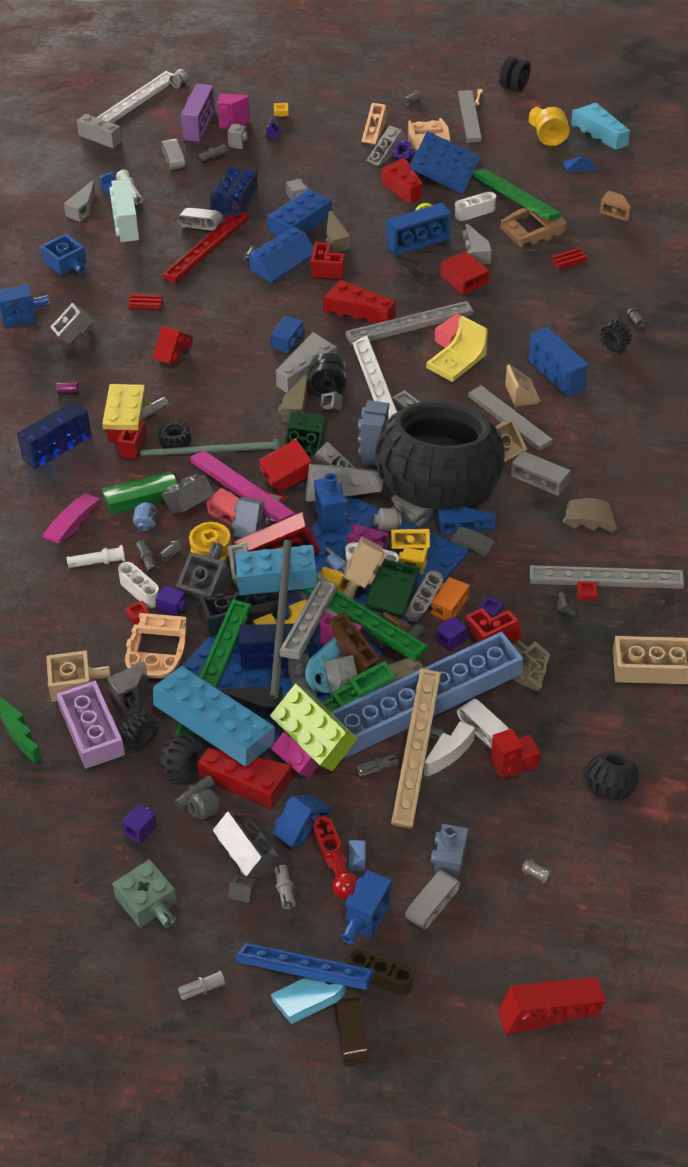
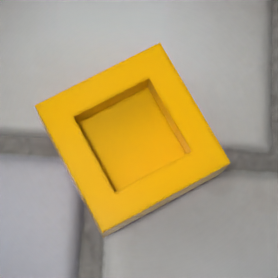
[274,103,288,117]

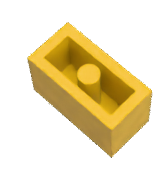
[391,529,430,549]

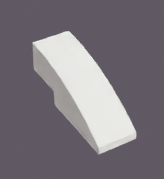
[424,721,475,776]

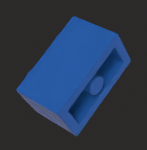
[270,316,305,353]

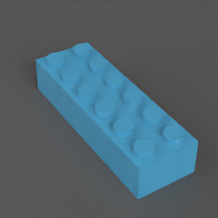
[153,666,275,767]

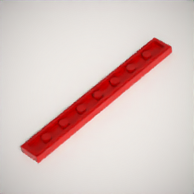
[162,210,249,284]

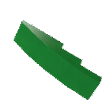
[321,661,395,712]
[0,697,41,764]

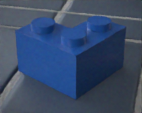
[272,795,333,847]

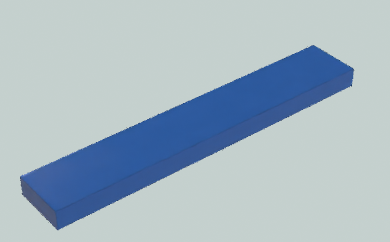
[236,943,374,990]

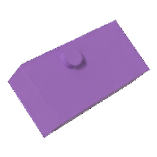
[181,83,215,142]

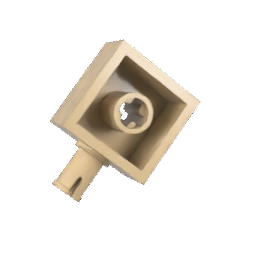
[342,537,384,600]
[46,650,111,702]

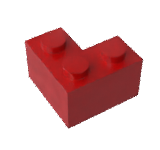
[311,242,345,279]
[152,326,193,366]
[106,419,147,459]
[465,608,522,643]
[491,728,541,779]

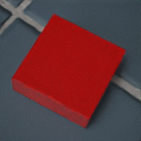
[577,581,598,601]
[125,601,150,625]

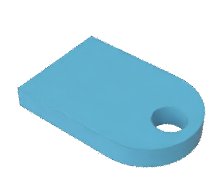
[305,636,342,693]
[271,977,346,1025]

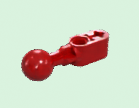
[313,816,358,900]

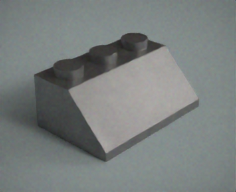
[213,811,289,878]

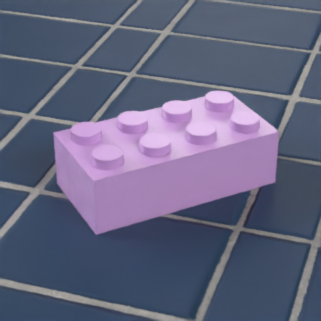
[57,681,125,769]

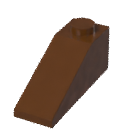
[329,612,381,675]

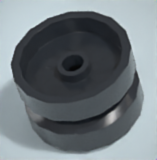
[499,56,531,92]
[309,353,347,396]

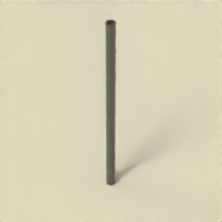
[270,540,292,699]

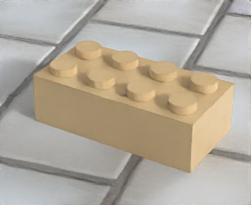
[613,636,688,684]

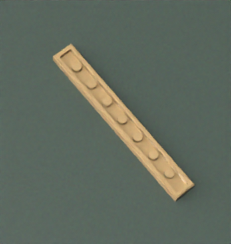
[391,668,441,829]

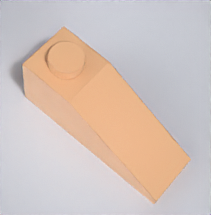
[362,103,388,145]

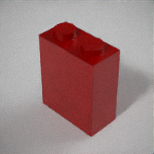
[440,251,490,295]
[259,439,313,493]

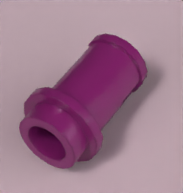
[56,381,78,395]

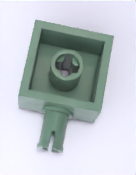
[112,860,177,928]

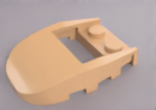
[408,118,451,156]
[125,613,186,678]

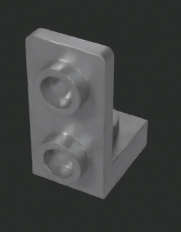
[288,653,317,698]

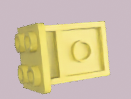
[426,316,488,382]
[102,384,147,430]

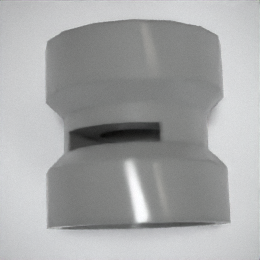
[169,69,188,89]

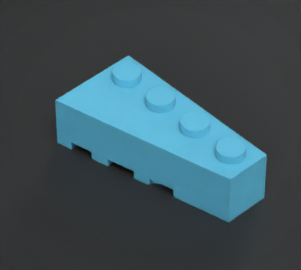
[571,103,630,150]

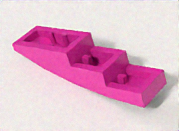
[43,493,100,543]

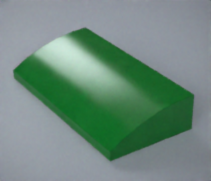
[101,471,178,515]

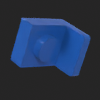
[100,172,115,197]

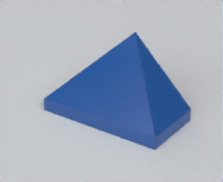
[563,156,596,173]

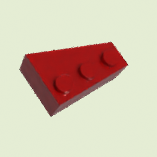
[381,158,423,204]

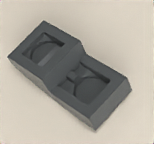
[451,527,495,557]

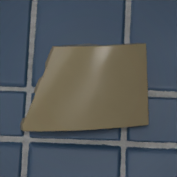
[563,498,617,533]
[511,640,550,691]

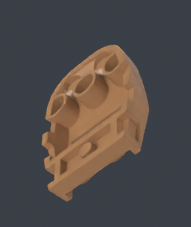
[500,208,567,247]

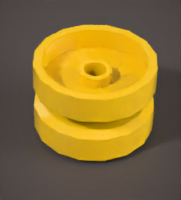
[535,107,570,146]
[189,522,231,564]

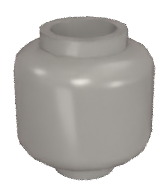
[373,508,401,532]

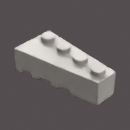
[276,332,337,393]
[305,463,383,502]

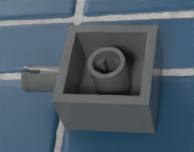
[176,542,230,599]

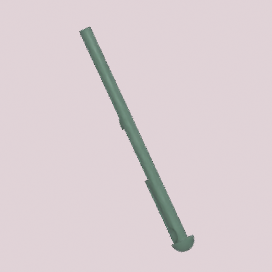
[140,438,281,457]

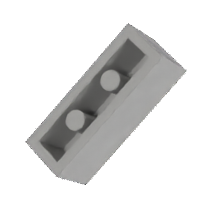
[77,114,122,148]
[511,451,570,496]

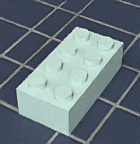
[109,179,139,242]

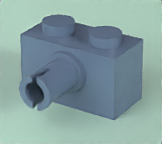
[232,497,265,538]
[430,824,468,877]

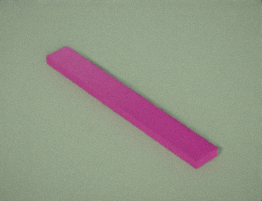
[190,450,295,523]

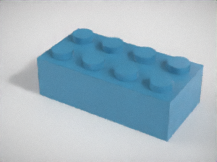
[235,545,317,596]

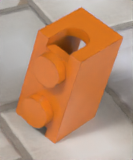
[429,577,470,621]

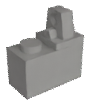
[50,303,96,344]

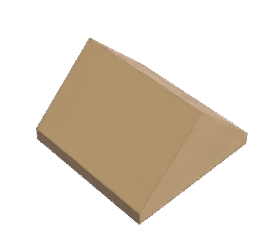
[505,364,541,407]
[496,418,527,462]

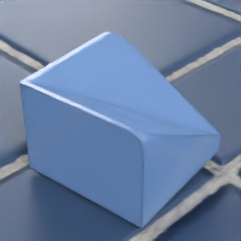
[348,840,366,871]

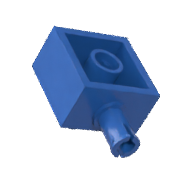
[40,234,87,276]
[0,284,50,329]
[314,473,348,532]
[341,870,391,945]

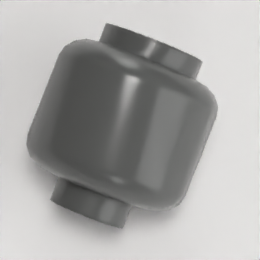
[188,789,221,820]

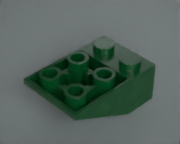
[284,411,328,459]
[365,559,420,616]

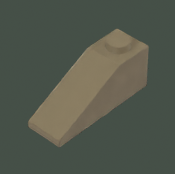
[325,211,350,253]
[278,375,308,422]

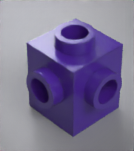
[393,141,415,162]

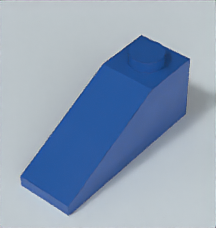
[437,507,496,535]

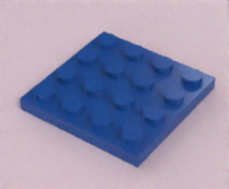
[409,131,480,194]

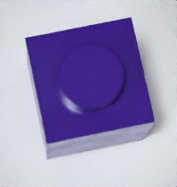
[156,585,188,616]
[436,617,467,652]
[122,804,157,844]

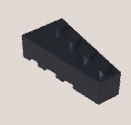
[199,591,286,637]

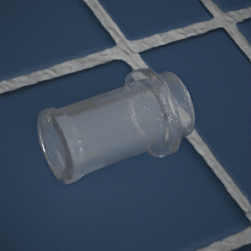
[521,859,551,883]

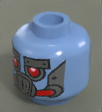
[133,502,158,531]

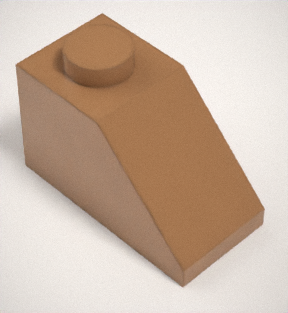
[600,191,631,221]

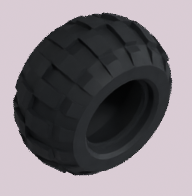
[376,401,505,510]

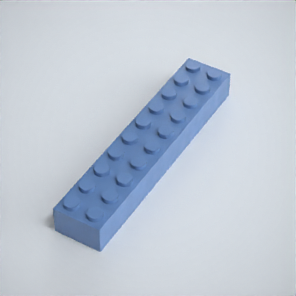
[331,632,523,758]

